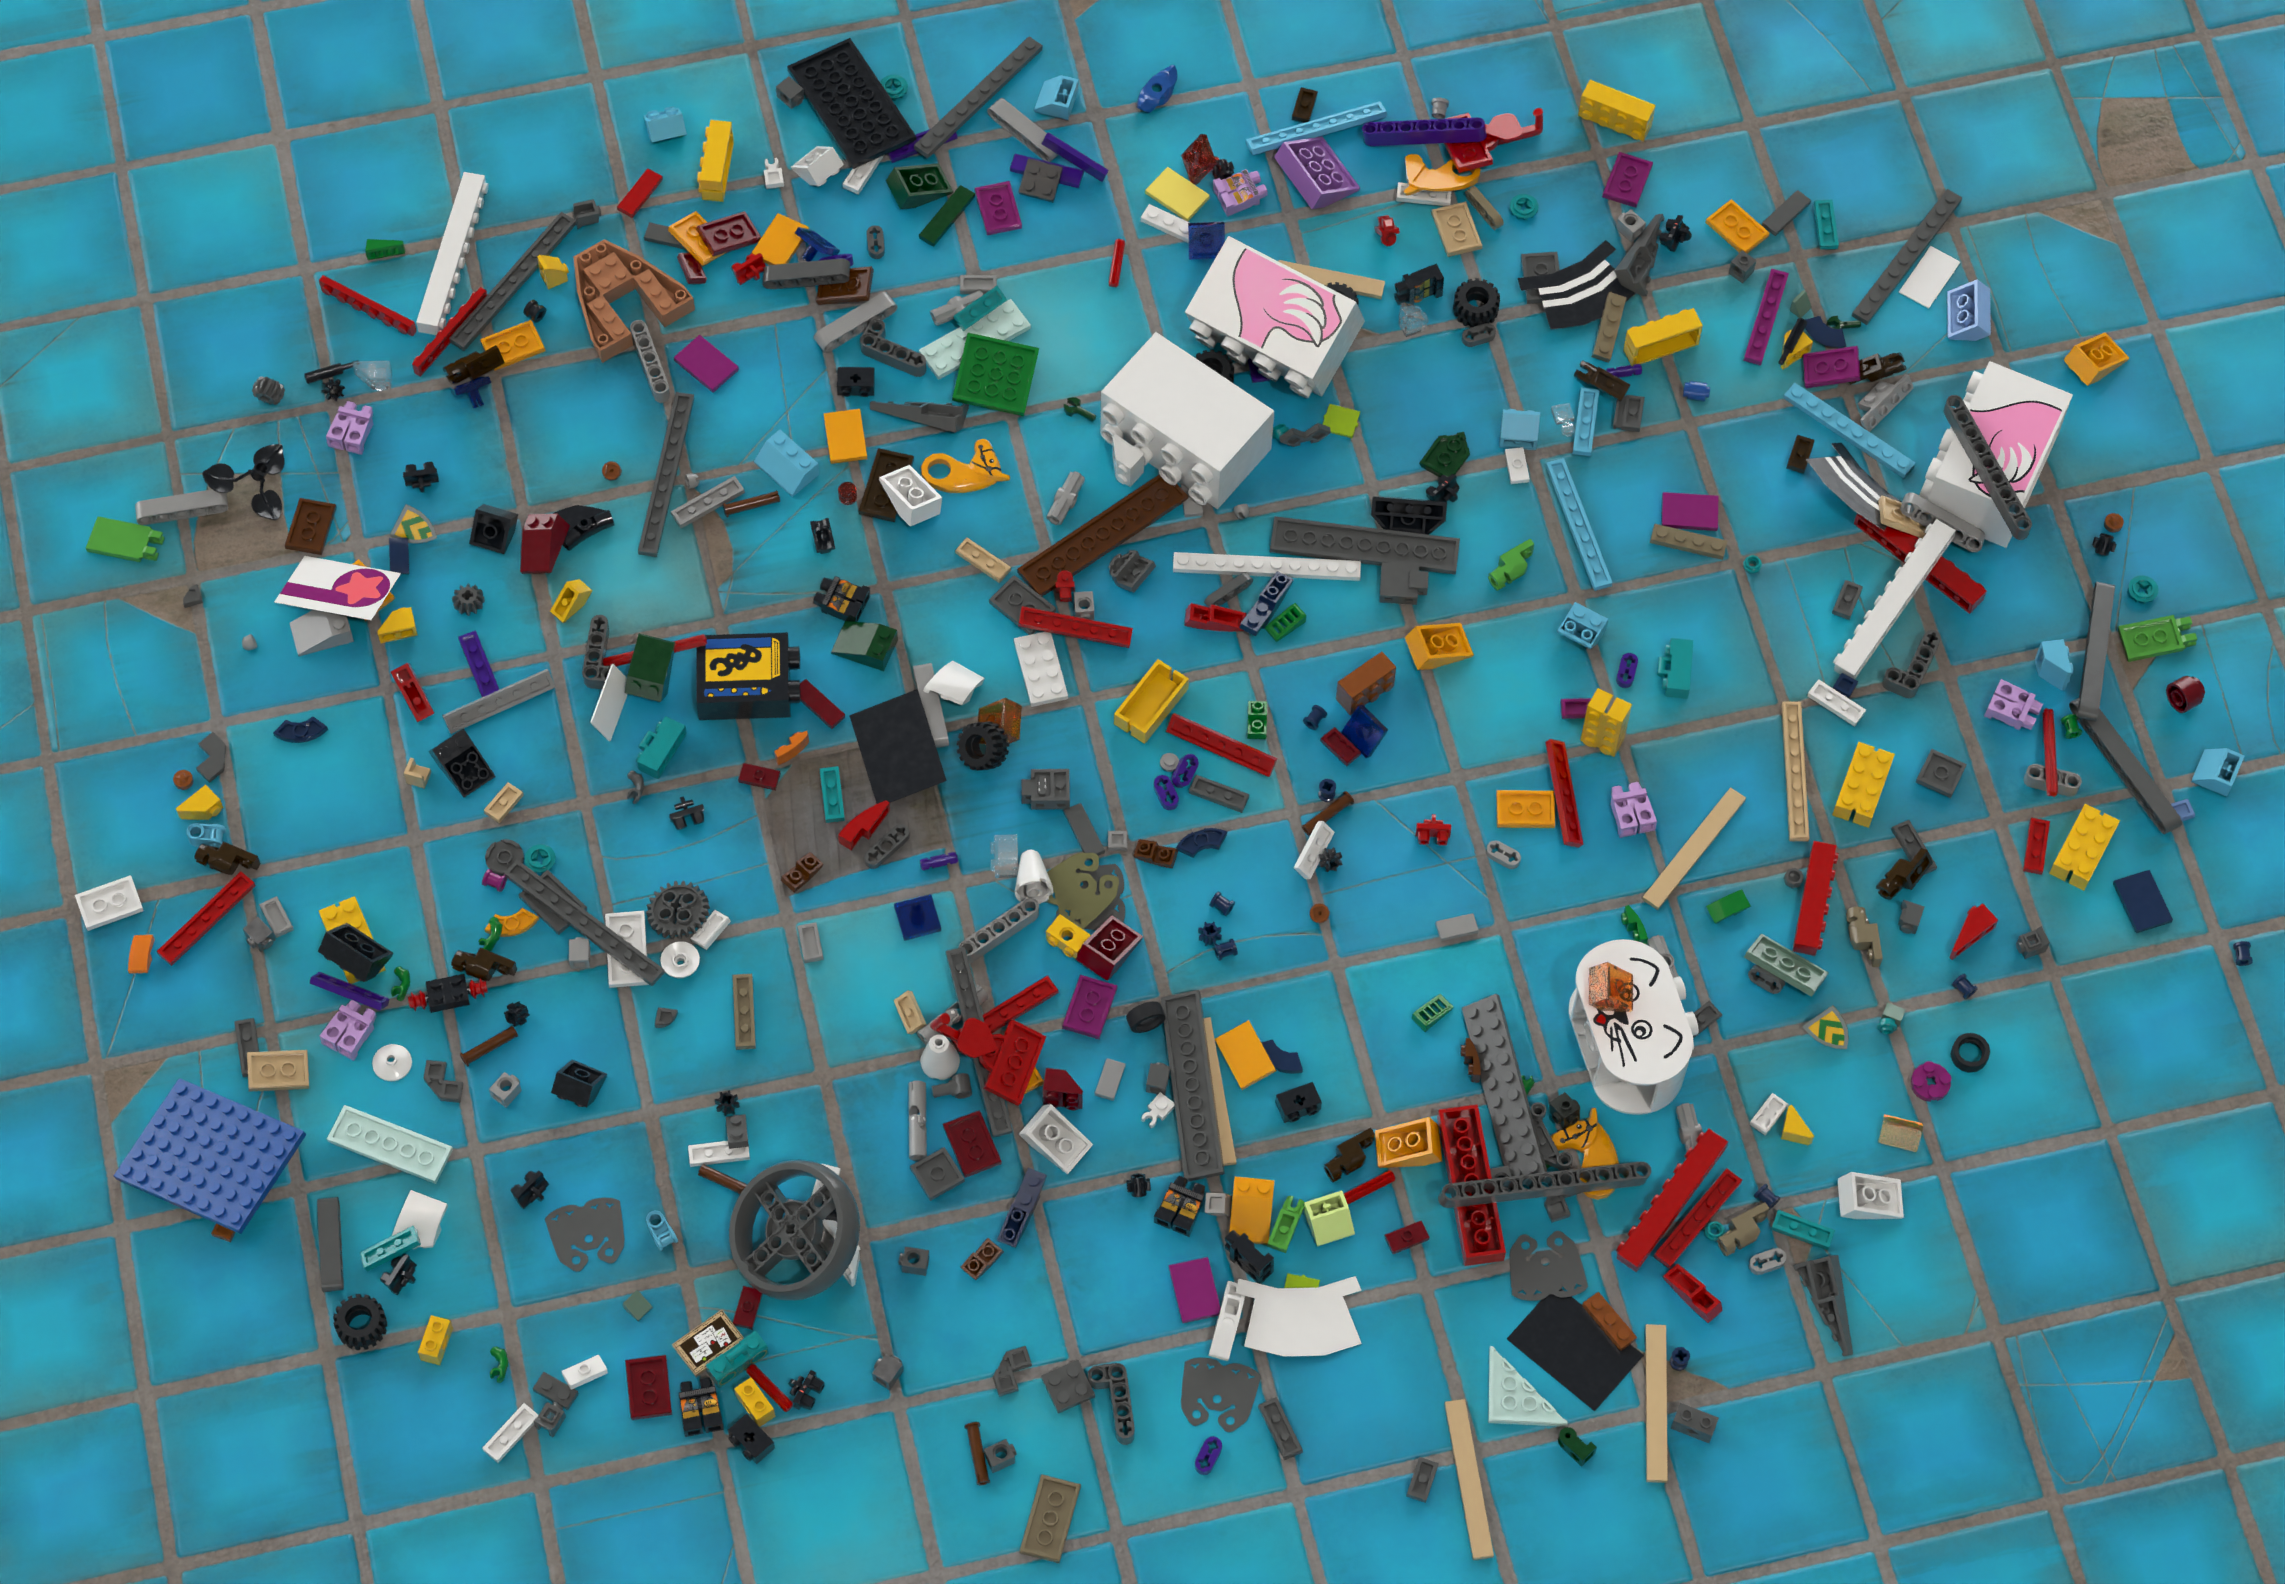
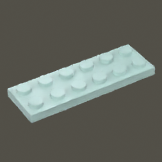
[919,299,1031,380]
[327,1105,453,1184]

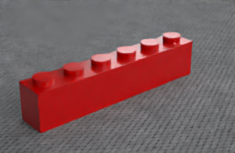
[1792,841,1839,956]

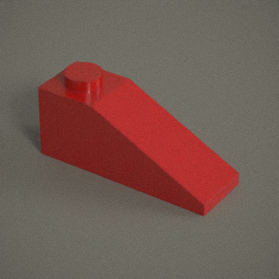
[391,663,434,722]
[1949,903,1998,960]

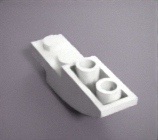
[1208,1281,1245,1361]

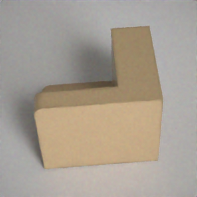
[404,758,431,789]

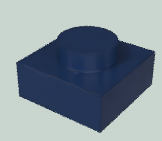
[1833,673,1858,698]

